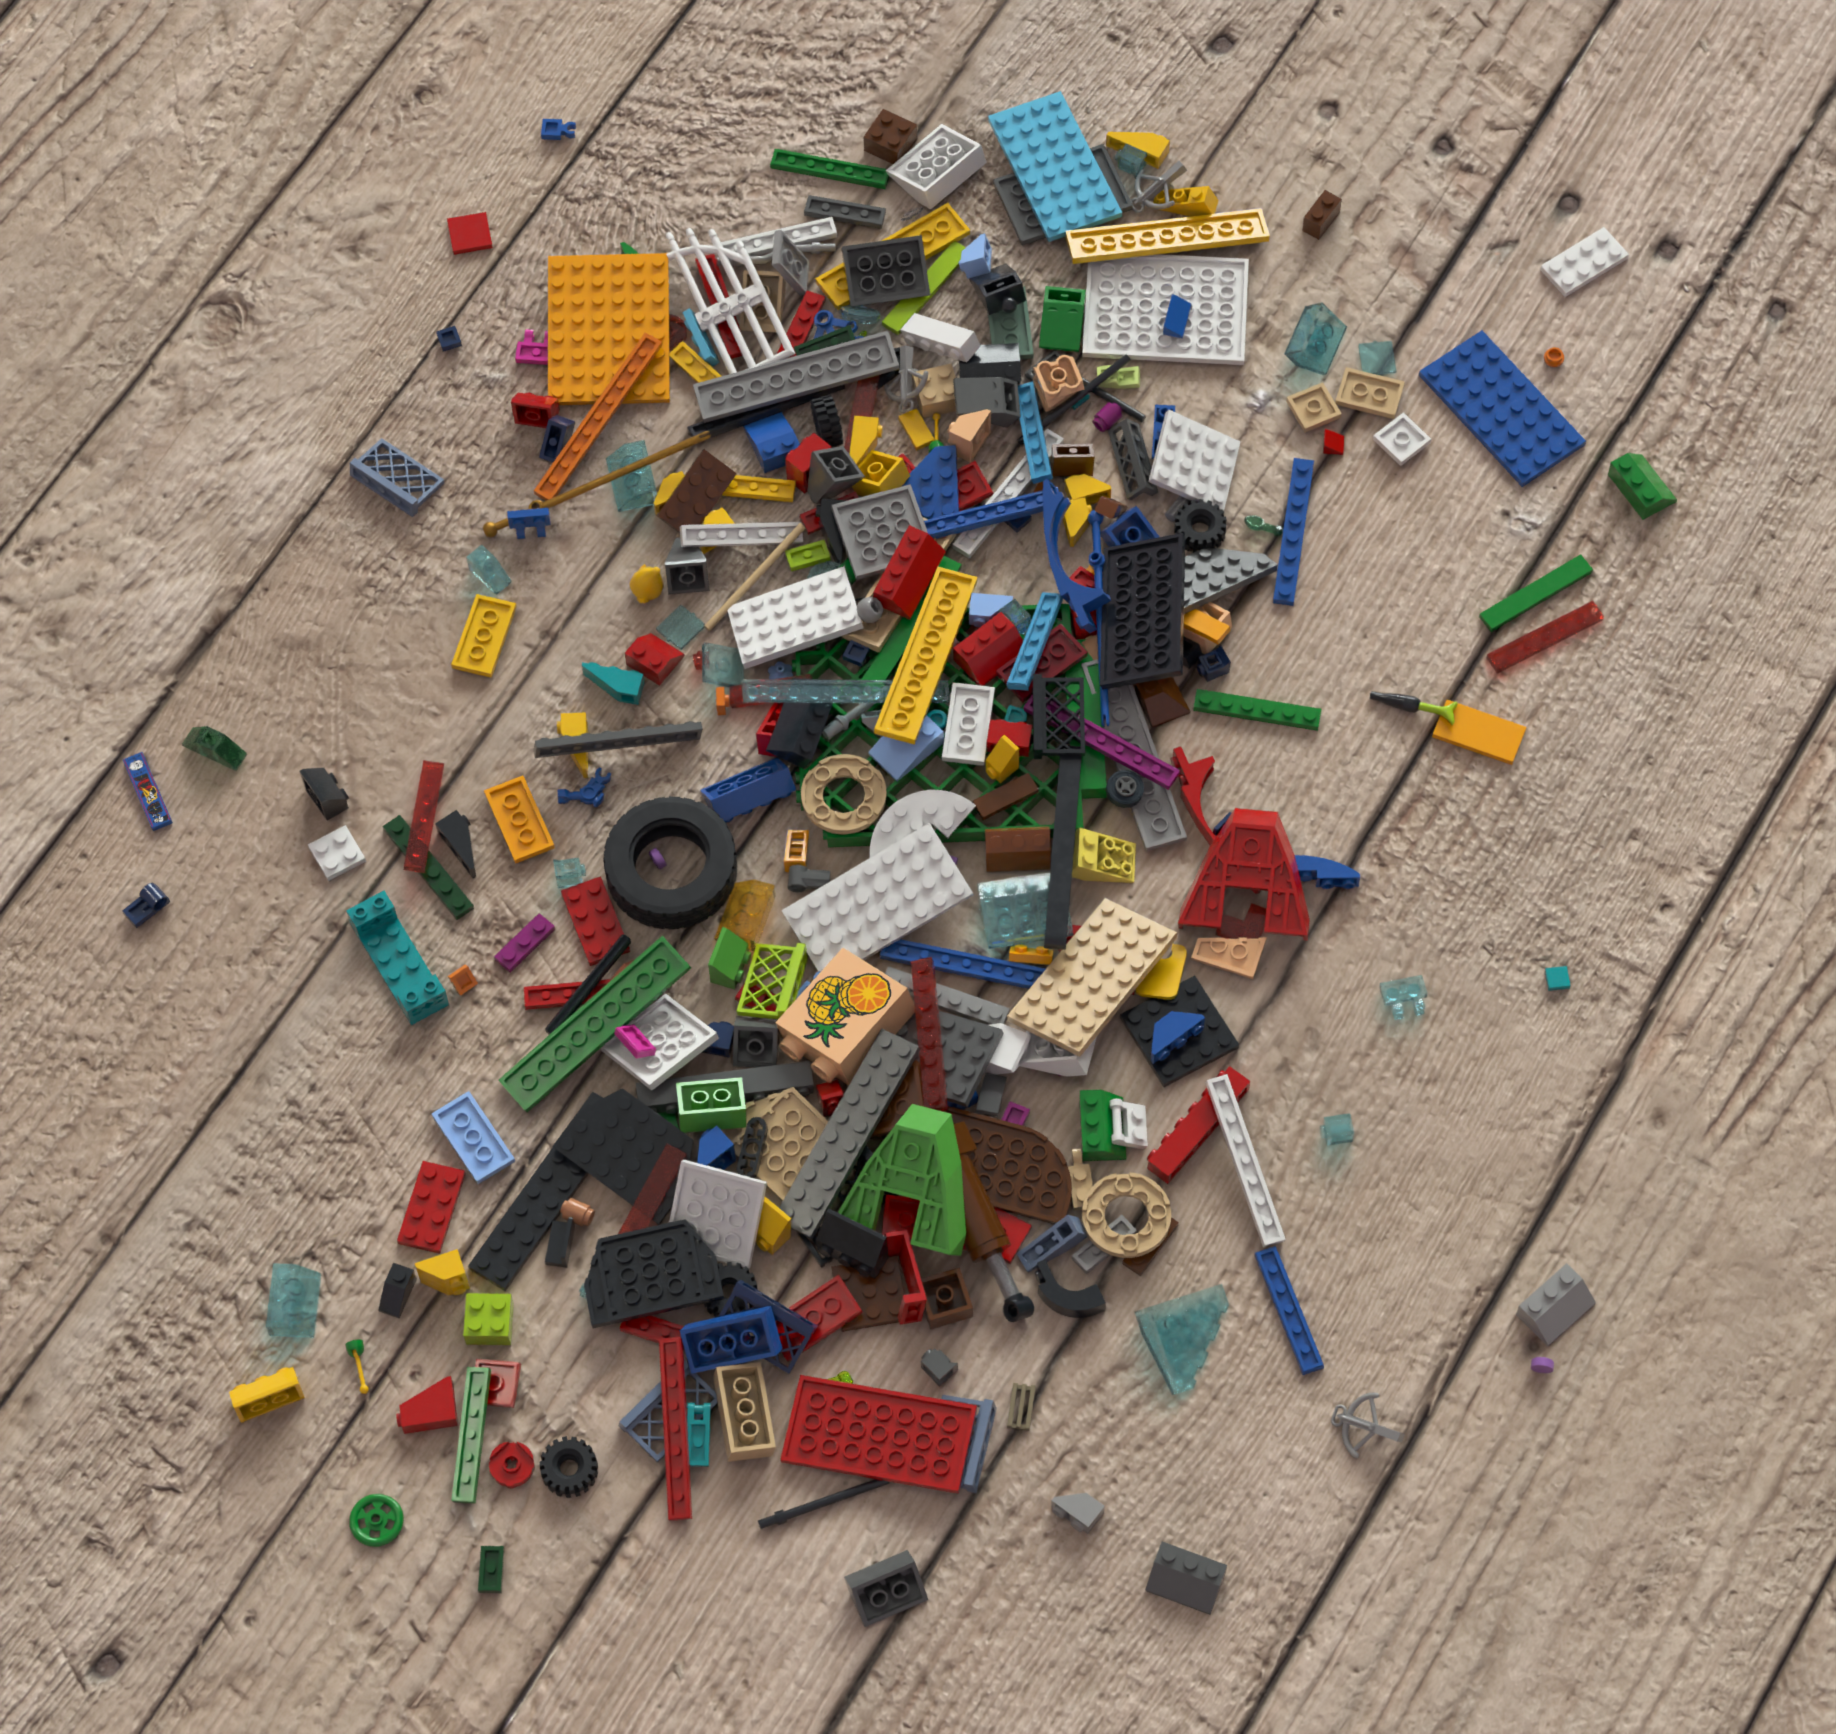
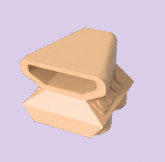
[1033,355,1084,412]

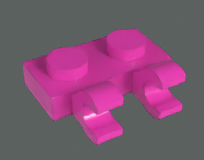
[515,329,548,365]

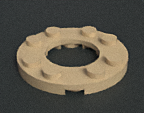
[801,754,887,834]
[1082,1172,1171,1258]

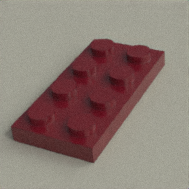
[996,624,1088,703]

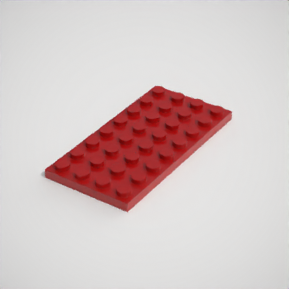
[780,1375,977,1494]

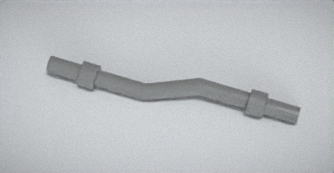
[717,242,836,267]

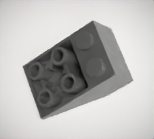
[953,377,1021,428]

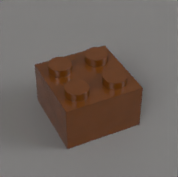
[863,109,918,164]
[921,1267,973,1330]

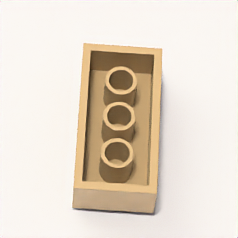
[713,1362,776,1462]

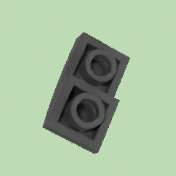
[976,1073,1007,1117]

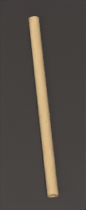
[704,523,806,632]

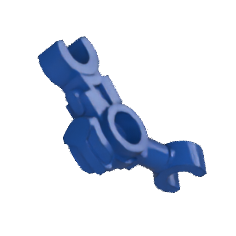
[557,767,611,807]

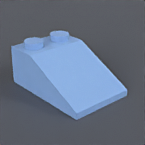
[868,715,944,782]

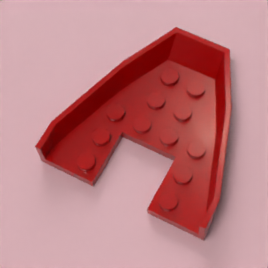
[1178,808,1310,941]

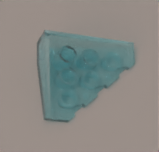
[1135,1284,1229,1395]

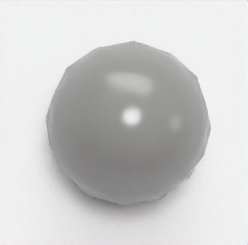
[857,597,883,623]

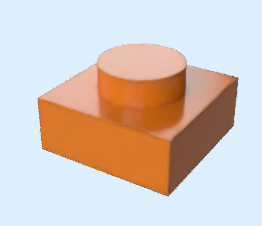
[716,687,730,716]
[447,965,478,996]

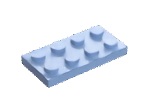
[431,1091,515,1184]

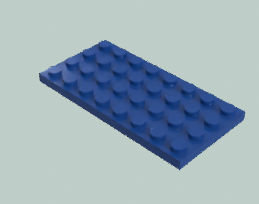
[1419,330,1586,487]

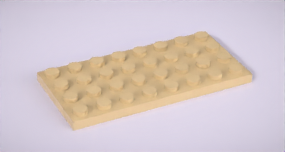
[1007,898,1177,1057]

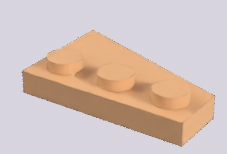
[1191,937,1267,979]

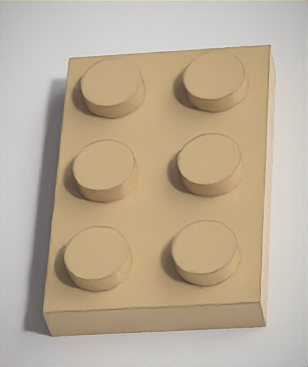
[1335,367,1405,419]

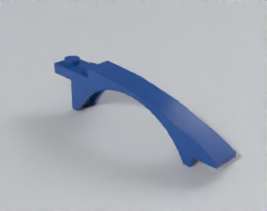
[1043,479,1111,634]

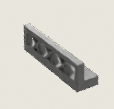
[1108,418,1158,500]

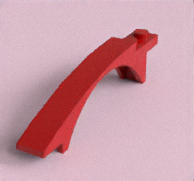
[1170,746,1260,894]

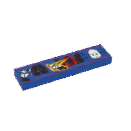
[123,752,173,831]

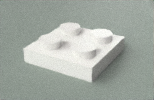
[1373,413,1431,466]
[308,825,366,881]

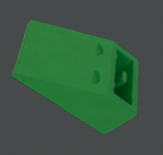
[1039,286,1086,352]

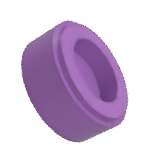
[649,848,667,869]
[1531,1357,1554,1373]

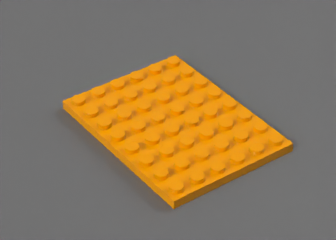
[548,253,670,405]

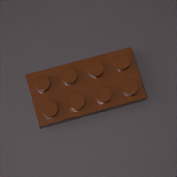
[656,449,737,533]

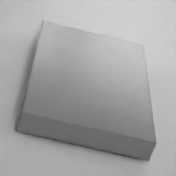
[772,230,809,296]

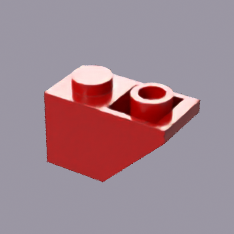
[816,1080,843,1117]

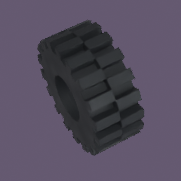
[810,395,844,447]
[1174,499,1227,553]
[704,1262,758,1318]
[539,1436,598,1498]

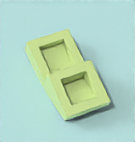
[1097,365,1140,389]

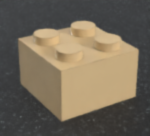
[912,363,956,419]

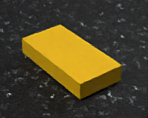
[898,408,935,451]

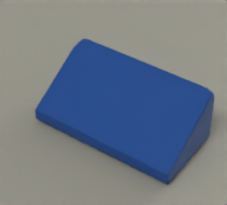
[1163,294,1191,339]

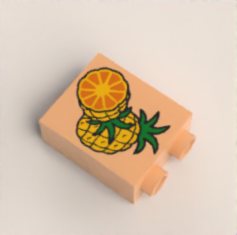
[776,948,917,1086]

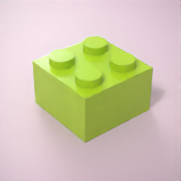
[463,1293,514,1345]

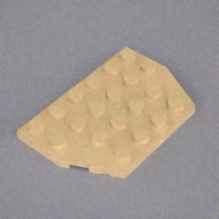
[721,1087,828,1201]

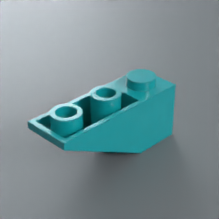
[582,662,645,705]

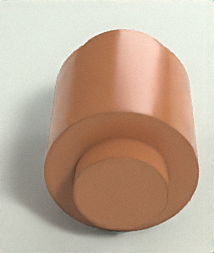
[560,1198,595,1226]

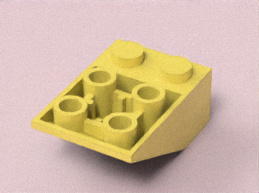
[1072,828,1136,883]

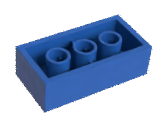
[680,1306,783,1374]

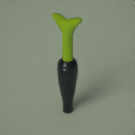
[1370,691,1458,725]

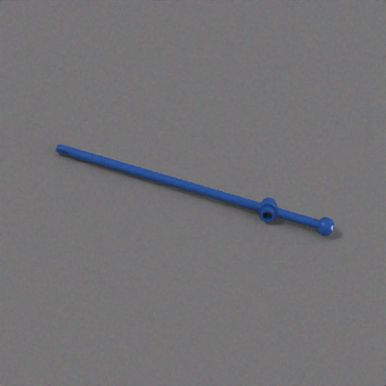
[1088,510,1110,727]

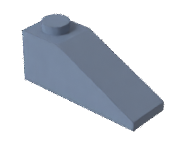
[1017,1215,1088,1272]

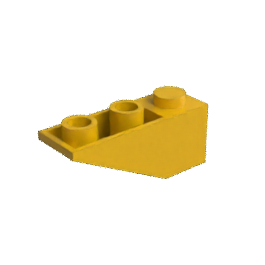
[1153,186,1219,217]

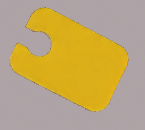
[1135,944,1187,1000]

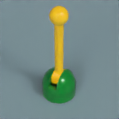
[928,413,944,453]
[345,1339,369,1394]

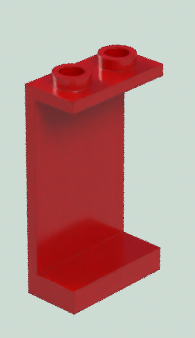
[885,1230,927,1325]

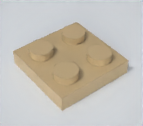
[1286,382,1341,433]

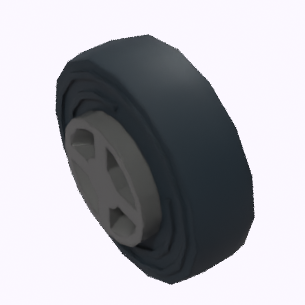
[1106,770,1144,808]

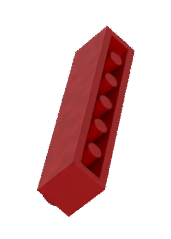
[1147,1066,1250,1184]

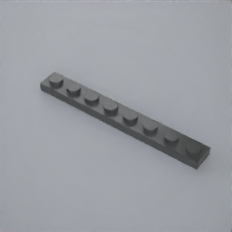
[533,721,703,758]

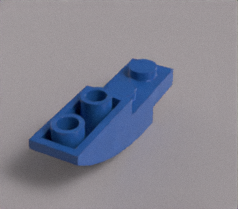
[1295,855,1360,889]

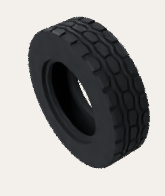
[603,796,737,930]

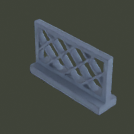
[350,438,444,517]
[618,1360,718,1462]
[941,1395,997,1493]

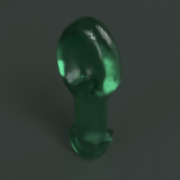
[1244,515,1283,536]

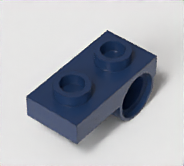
[122,883,170,928]

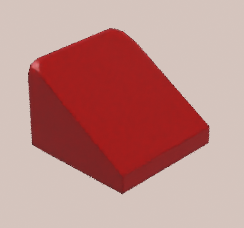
[1323,429,1344,455]

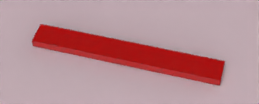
[659,1337,692,1521]

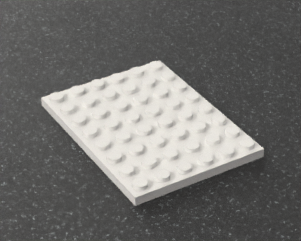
[1082,254,1249,365]

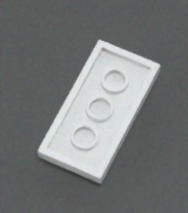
[1540,227,1629,297]
[942,683,995,766]

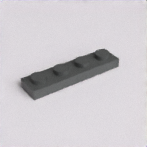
[804,195,886,229]

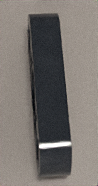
[737,1117,768,1178]

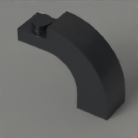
[1035,1259,1106,1318]

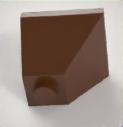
[1135,677,1191,728]

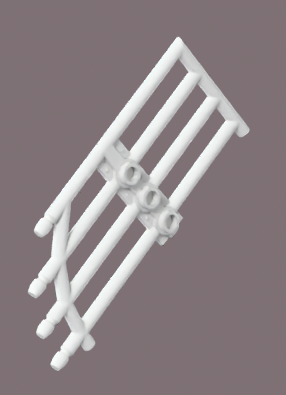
[666,228,795,374]

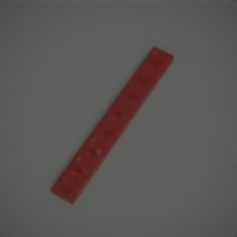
[911,957,948,1111]

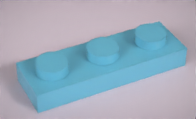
[683,308,720,367]

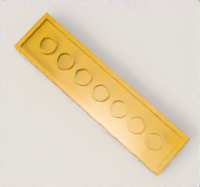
[815,203,970,310]

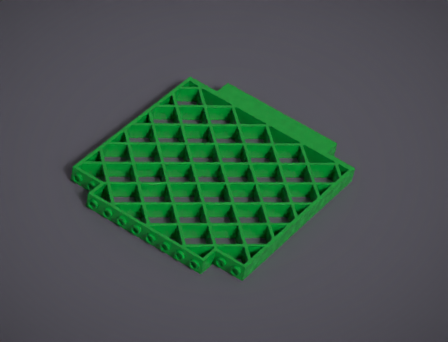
[792,603,1106,848]

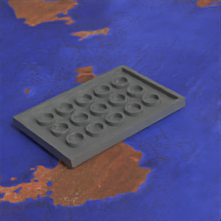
[993,144,1133,246]
[896,1004,1004,1107]

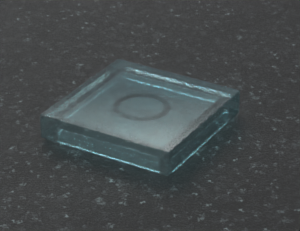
[702,642,744,689]

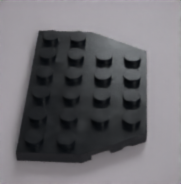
[552,1088,694,1225]
[584,1219,725,1329]

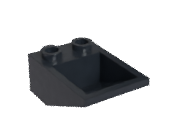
[969,263,1026,315]

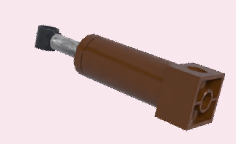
[954,1121,1034,1322]

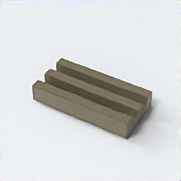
[1007,1383,1036,1431]

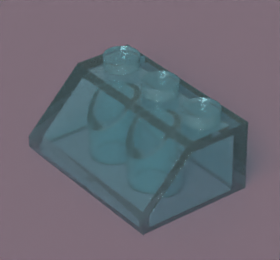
[1284,302,1347,375]
[606,440,657,512]
[266,1263,321,1338]

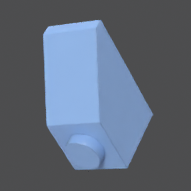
[959,233,992,279]
[969,593,1013,627]

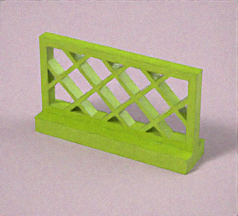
[736,943,808,1019]

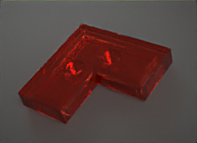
[1215,903,1266,939]

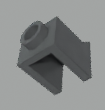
[921,1349,958,1387]

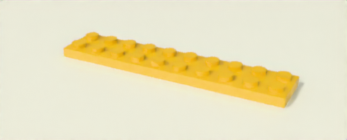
[1065,209,1270,264]
[874,567,977,745]

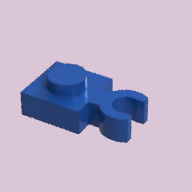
[541,119,576,140]

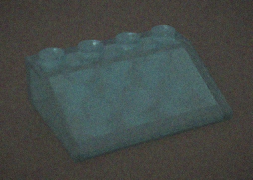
[977,872,1074,949]

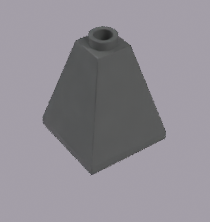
[807,446,865,504]
[665,538,710,595]

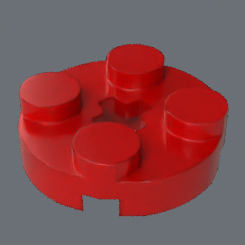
[489,1442,535,1489]

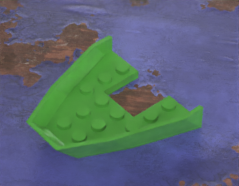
[838,1104,966,1255]

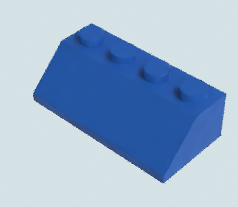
[700,757,796,823]

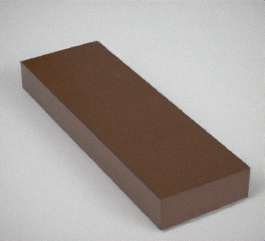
[973,773,1039,820]

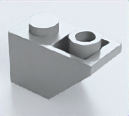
[1051,1493,1105,1534]

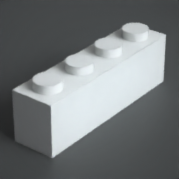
[901,313,981,362]

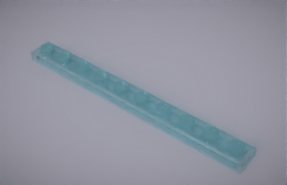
[741,679,950,703]

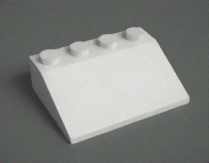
[886,124,987,209]
[1019,1030,1097,1076]

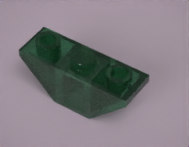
[182,726,247,771]

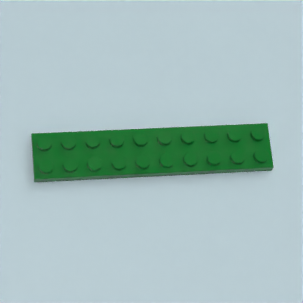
[498,936,691,1113]

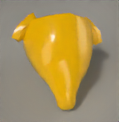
[629,564,664,603]

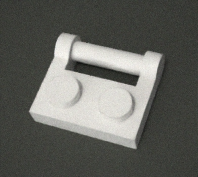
[1109,1099,1148,1149]

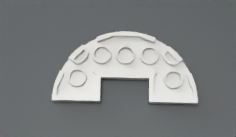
[870,790,976,858]

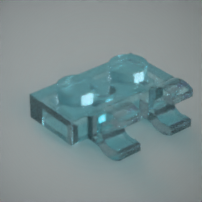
[1379,975,1428,1020]

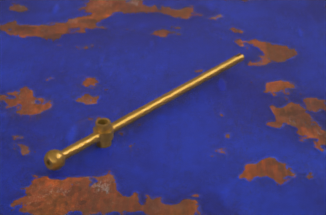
[482,431,711,538]

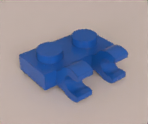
[507,508,551,539]

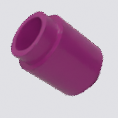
[1092,402,1122,432]

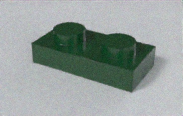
[478,1546,505,1593]

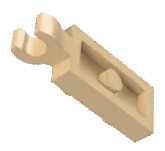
[1068,1148,1093,1211]

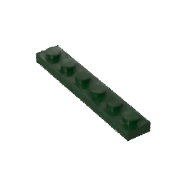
[382,815,474,920]

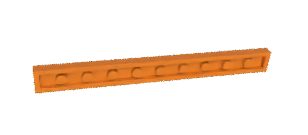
[534,332,662,501]

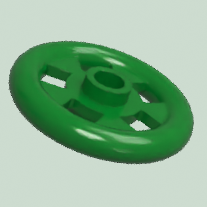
[349,1494,404,1547]

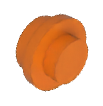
[1544,347,1564,367]

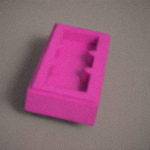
[614,1024,656,1059]

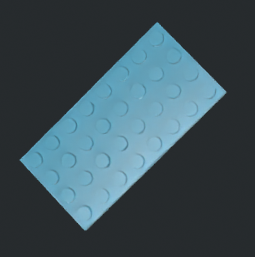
[988,91,1122,242]

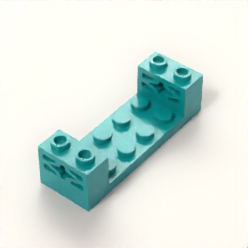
[346,891,449,1026]

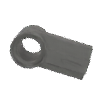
[787,865,831,893]

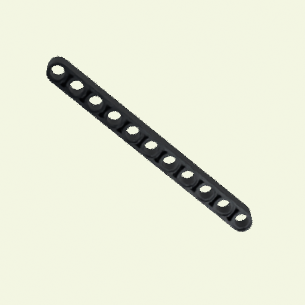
[1044,746,1082,950]

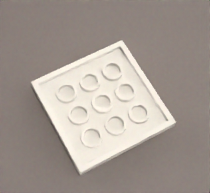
[1148,410,1240,511]
[600,994,719,1091]
[669,1160,767,1268]

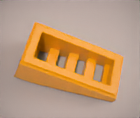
[784,830,809,873]

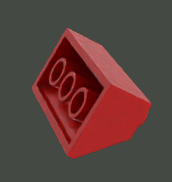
[873,525,946,620]

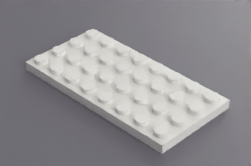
[782,823,974,972]

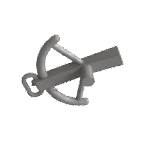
[1131,161,1187,213]
[884,345,929,413]
[1331,1393,1405,1458]

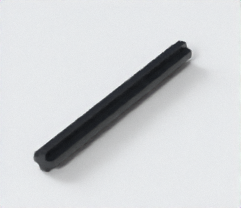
[545,934,631,1035]

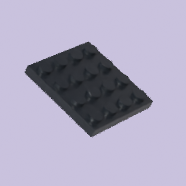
[1120,976,1239,1087]

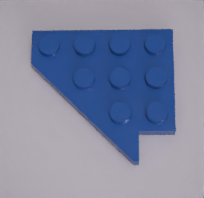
[901,445,959,519]

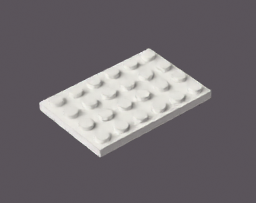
[727,566,864,669]

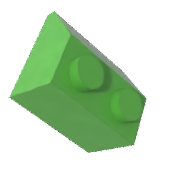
[708,927,751,990]

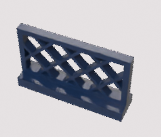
[718,1280,818,1374]

